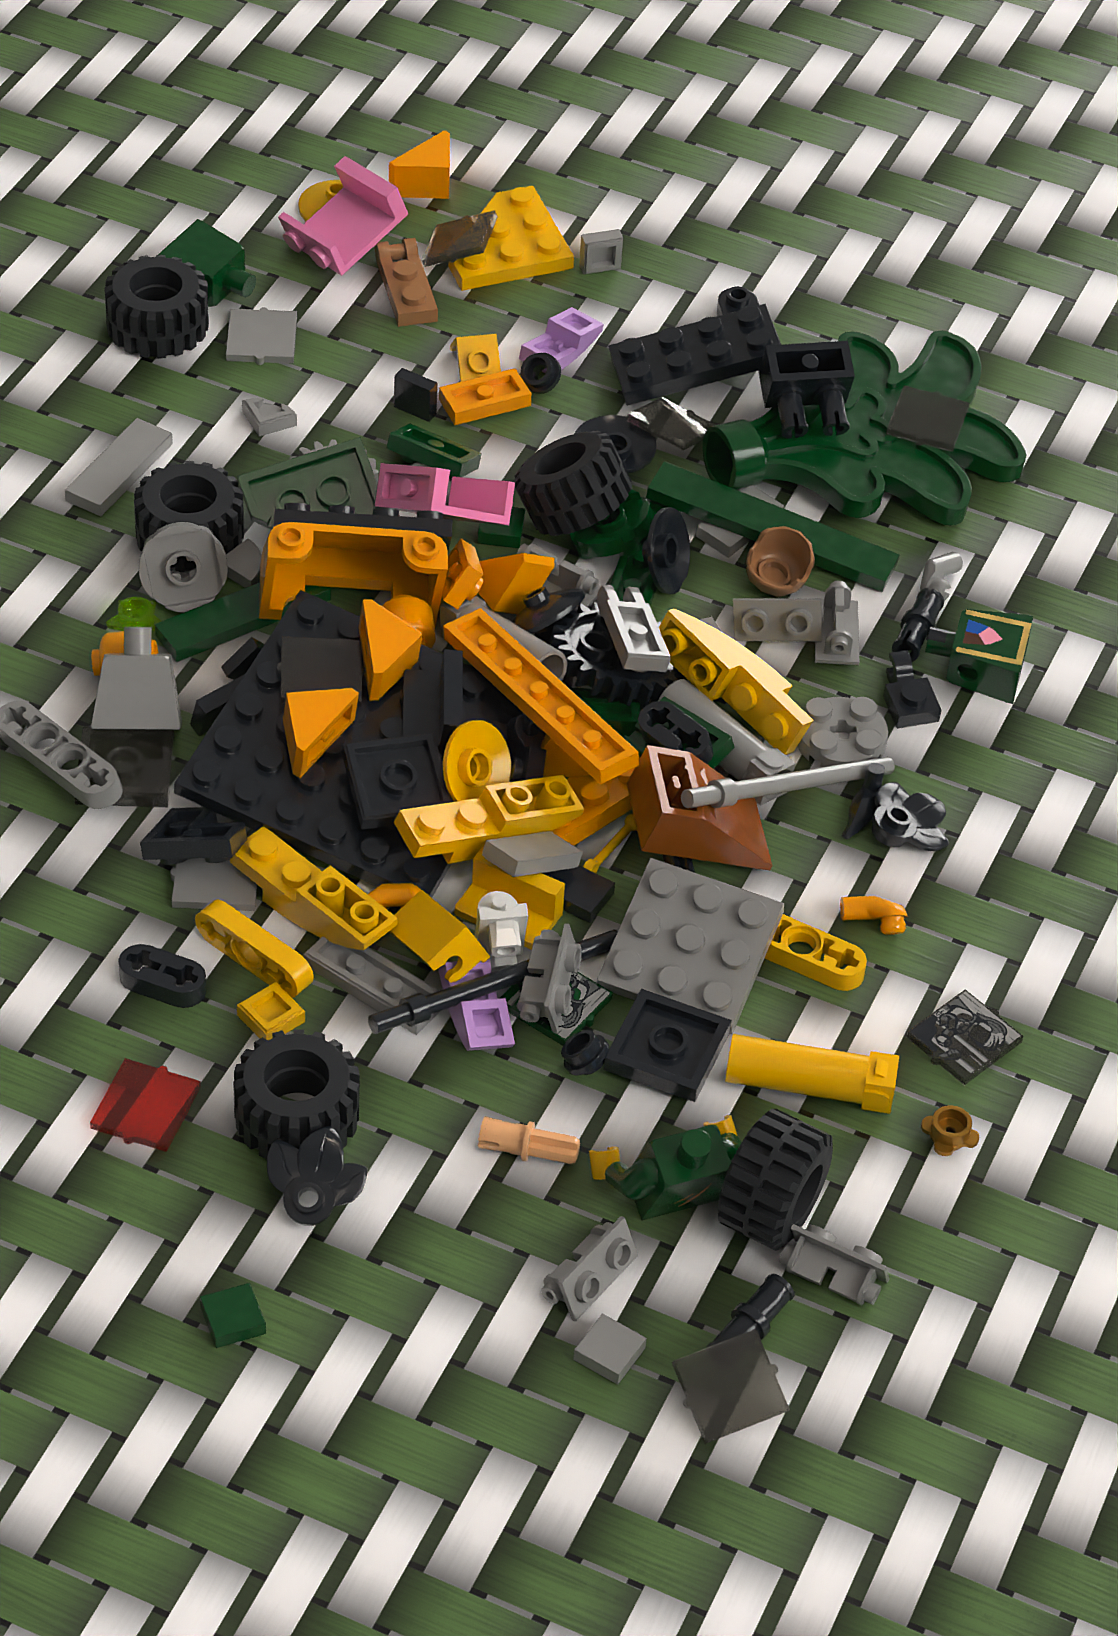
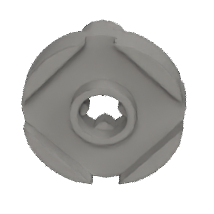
[139,522,228,612]
[798,697,888,767]

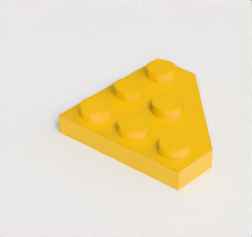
[448,186,574,291]

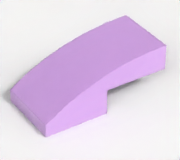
[519,307,604,373]
[438,959,515,1051]

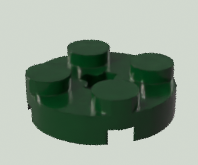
[569,489,654,560]

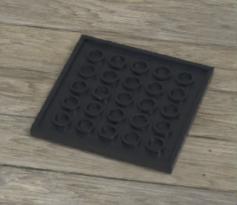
[174,590,534,897]

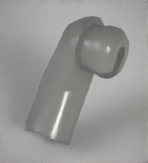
[920,552,963,601]

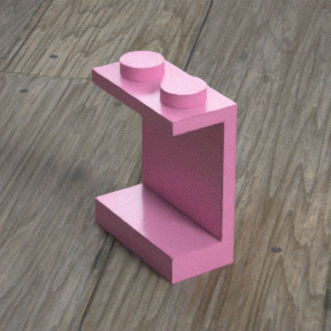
[278,156,408,276]
[375,463,515,526]

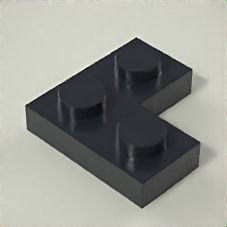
[140,807,247,865]

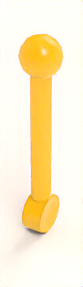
[583,813,637,873]

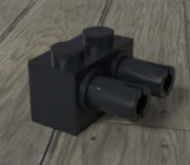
[758,341,855,438]

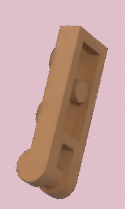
[375,238,438,327]

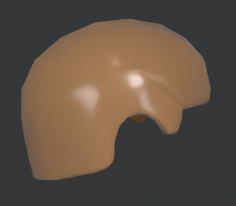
[745,526,815,597]

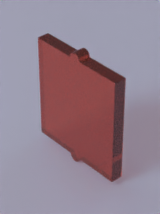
[90,1058,201,1152]

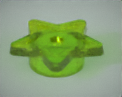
[106,597,162,631]

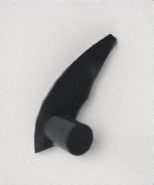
[842,762,885,839]

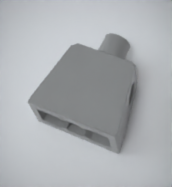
[92,627,182,730]

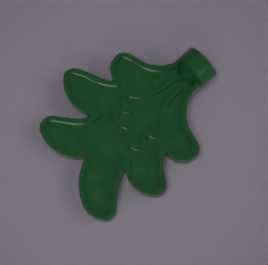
[702,330,1027,526]

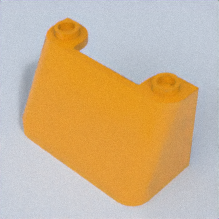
[259,522,448,628]

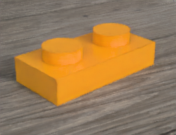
[439,368,532,425]
[442,538,483,610]

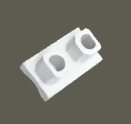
[475,891,528,972]

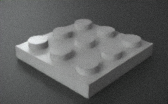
[597,858,784,1034]

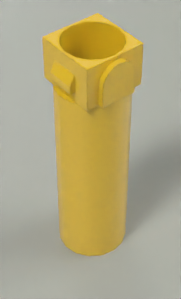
[725,1034,899,1114]

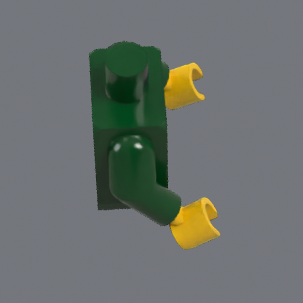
[589,1115,742,1221]

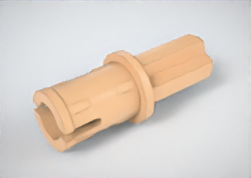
[478,1116,580,1164]

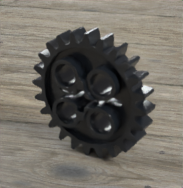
[549,602,688,707]

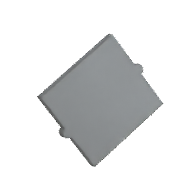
[226,307,297,365]
[170,858,258,911]

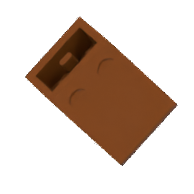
[627,745,772,871]

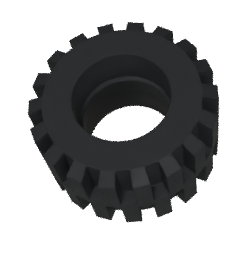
[104,255,209,359]
[513,431,632,536]
[134,461,244,573]
[233,1029,360,1159]
[718,1108,833,1251]

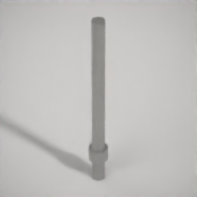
[681,756,895,808]

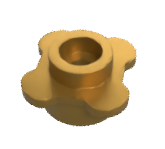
[921,1105,980,1156]

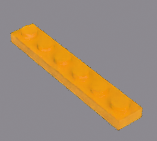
[443,608,639,785]

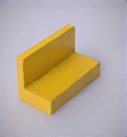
[454,847,565,950]

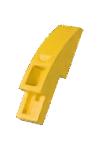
[659,608,814,755]
[394,774,584,864]
[230,826,398,951]

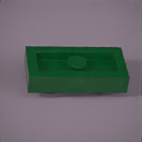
[386,423,482,479]

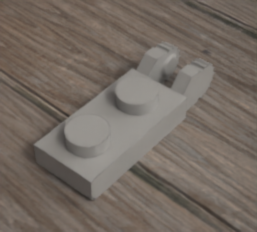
[597,585,671,672]

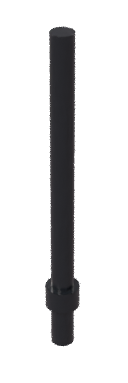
[368,929,618,1034]

